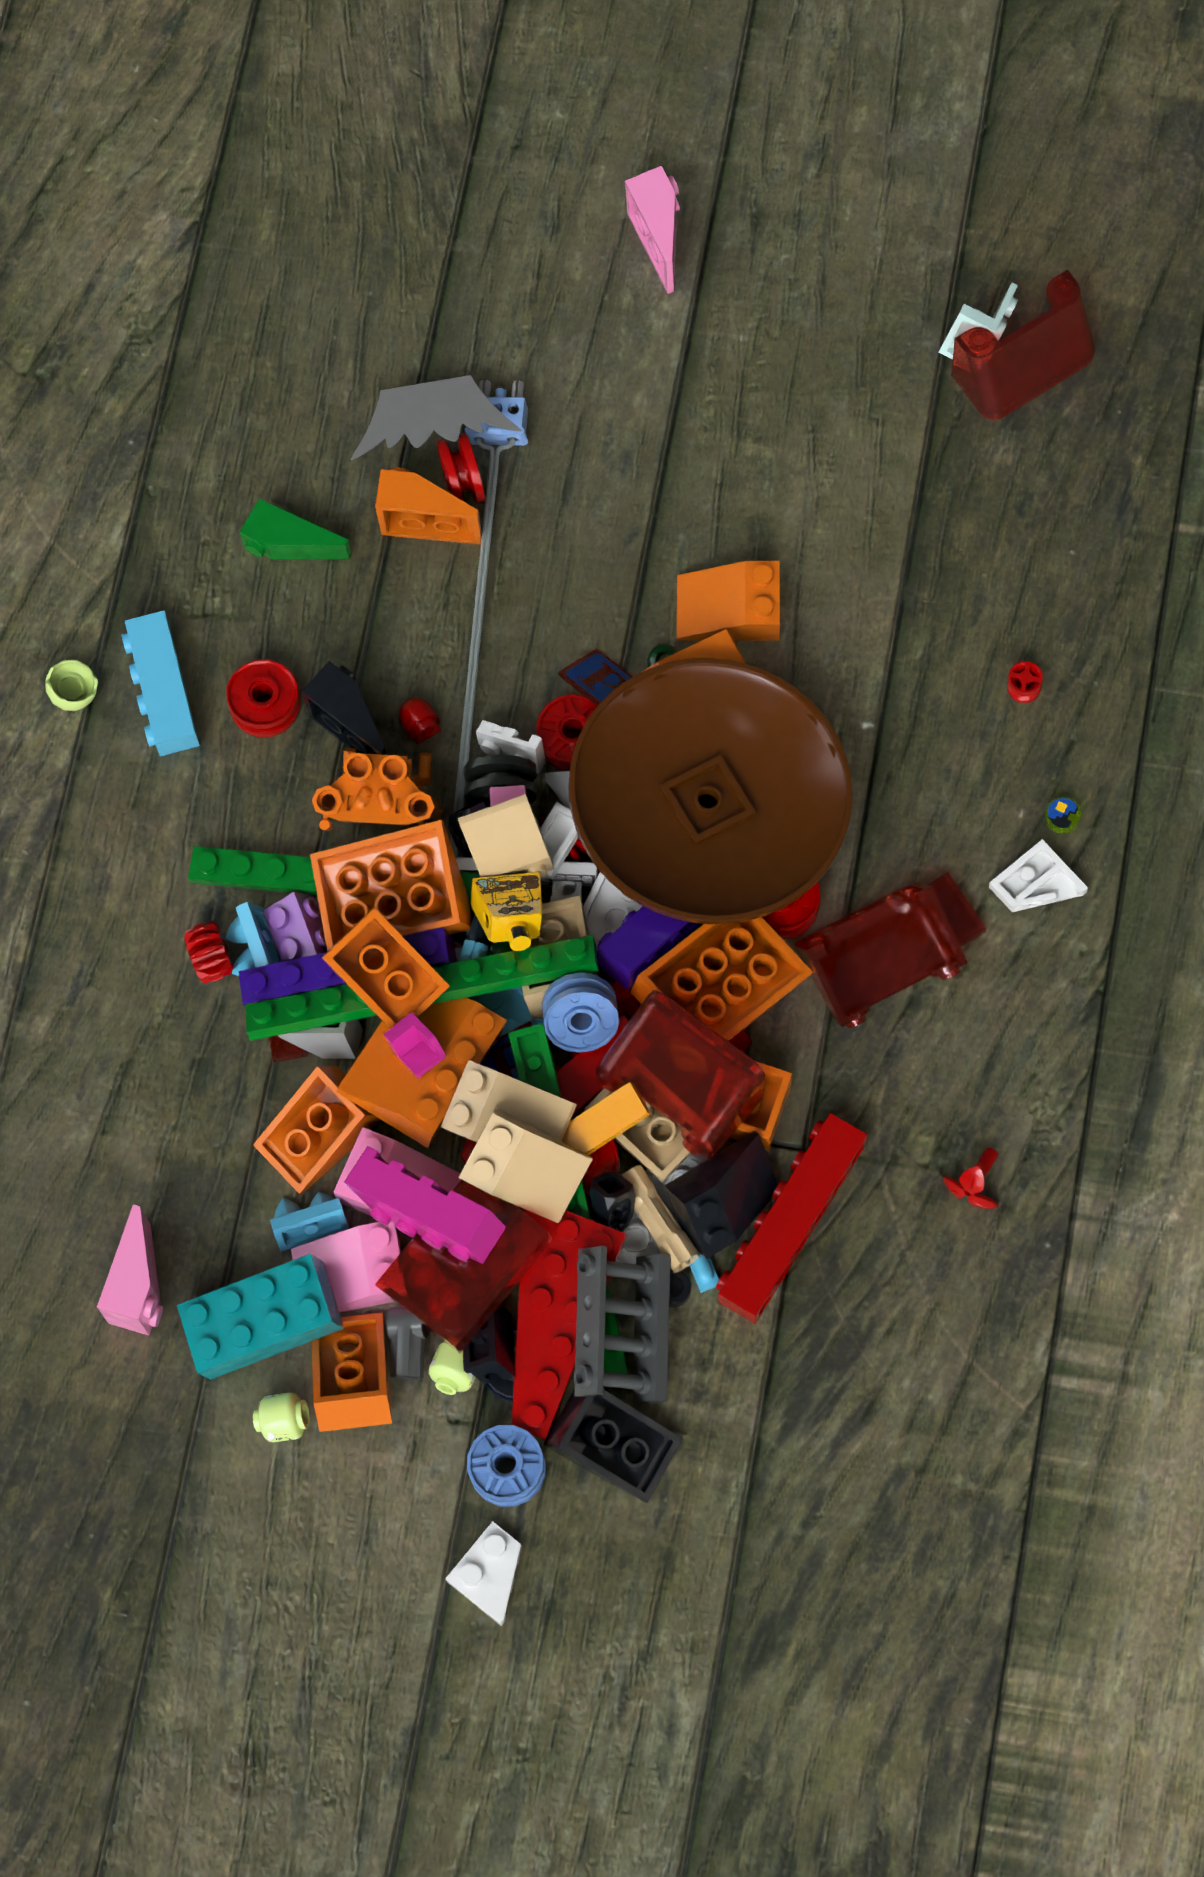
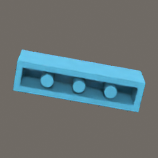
[121,610,200,756]

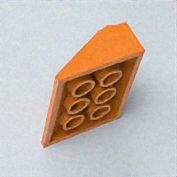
[310,820,473,951]
[631,917,813,1057]
[336,998,507,1148]

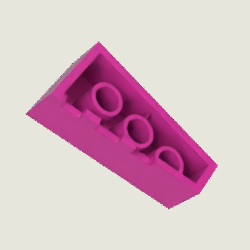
[344,1146,506,1264]

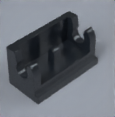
[461,1297,515,1384]

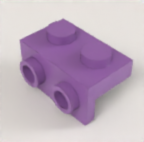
[262,892,327,962]

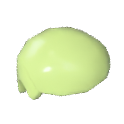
[45,660,98,711]

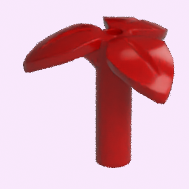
[942,1147,999,1209]

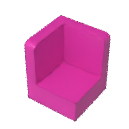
[383,1012,447,1078]

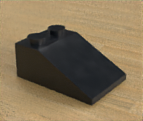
[302,661,387,755]
[664,1131,778,1259]
[543,1389,683,1503]

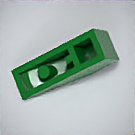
[239,499,352,560]

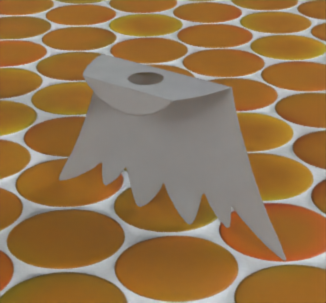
[350,375,522,460]

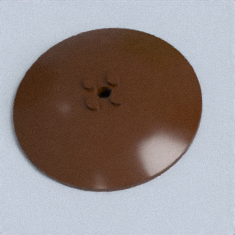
[568,658,852,924]

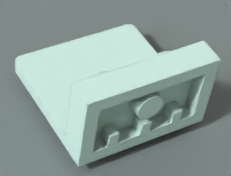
[939,282,1018,370]

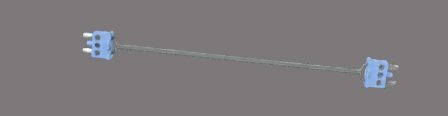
[450,380,528,962]

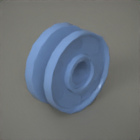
[542,973,619,1053]
[467,1425,546,1507]

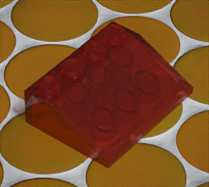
[375,1179,552,1354]

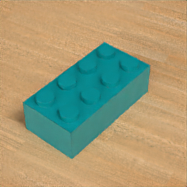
[177,1254,344,1380]

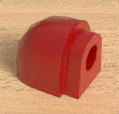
[399,697,441,745]

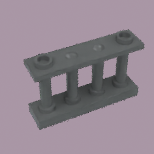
[574,1246,670,1404]

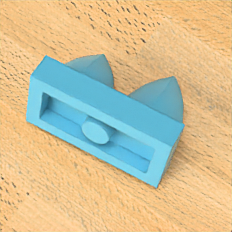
[225,902,281,976]
[270,1192,349,1252]

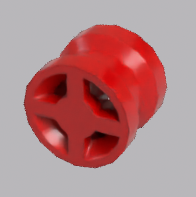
[1007,661,1043,703]

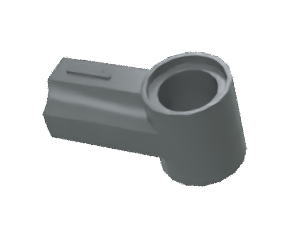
[387,1307,431,1380]

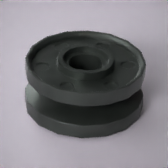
[464,755,537,808]

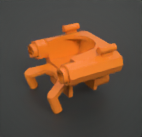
[312,748,443,831]

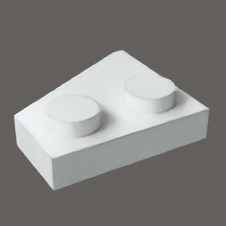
[476,720,546,774]
[989,839,1088,912]
[445,1521,522,1626]

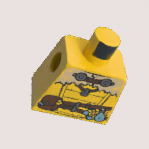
[470,872,542,951]

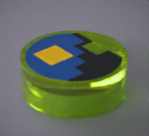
[1045,797,1081,834]

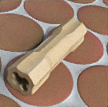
[622,1165,700,1273]

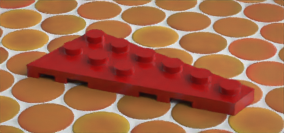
[511,1209,627,1440]

